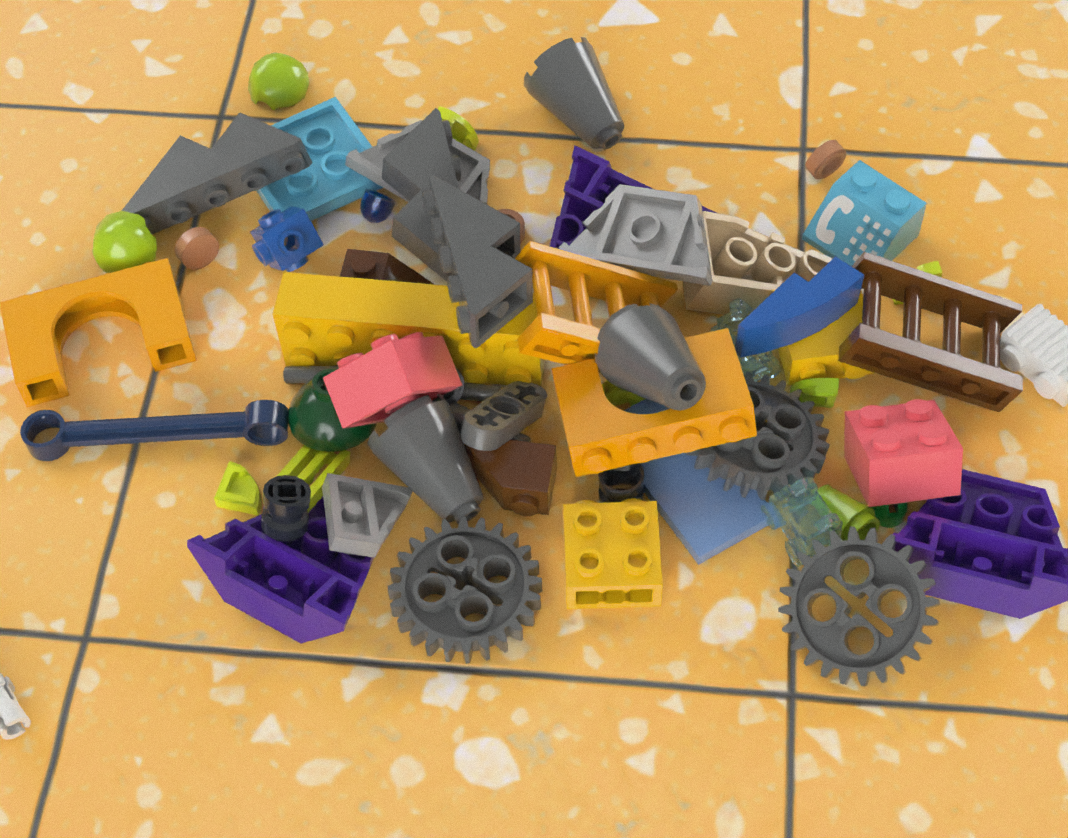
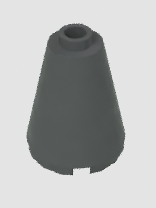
[524,37,624,150]
[595,303,706,410]
[367,394,484,525]

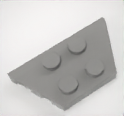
[345,120,490,204]
[559,184,712,286]

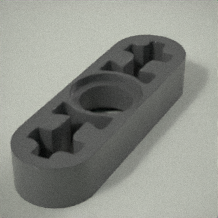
[460,381,547,451]

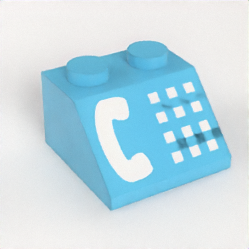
[802,160,927,266]

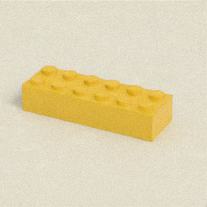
[272,272,545,386]

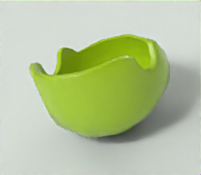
[248,52,309,110]
[92,211,157,273]

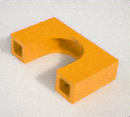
[0,258,197,407]
[551,328,757,477]

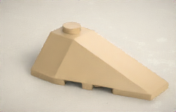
[683,211,833,315]

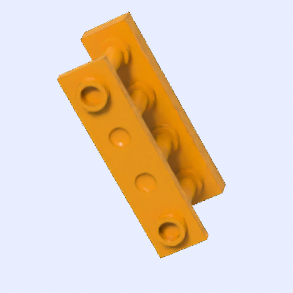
[515,241,678,373]

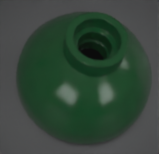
[288,369,377,452]

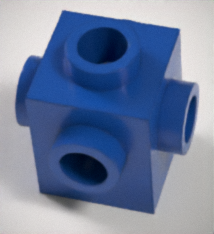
[250,206,324,272]

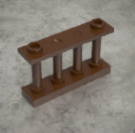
[838,252,1023,412]

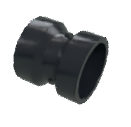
[598,463,645,503]
[261,475,311,542]

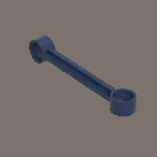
[20,400,289,461]

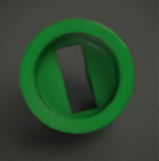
[870,502,908,528]

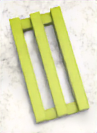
[277,445,350,513]

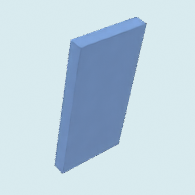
[624,399,776,565]

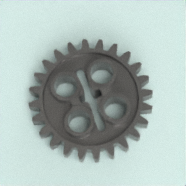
[686,372,830,500]
[388,516,543,664]
[778,527,940,686]

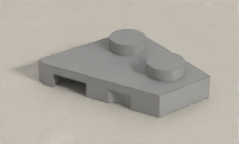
[322,473,412,558]

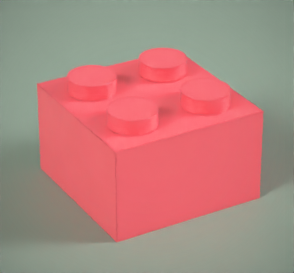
[323,332,462,428]
[844,399,963,507]

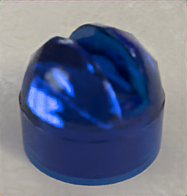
[360,189,396,223]

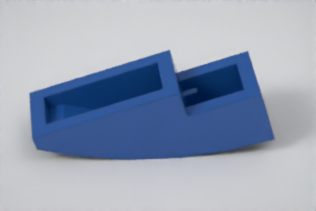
[735,256,864,357]

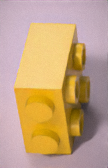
[772,290,874,386]
[563,498,663,609]

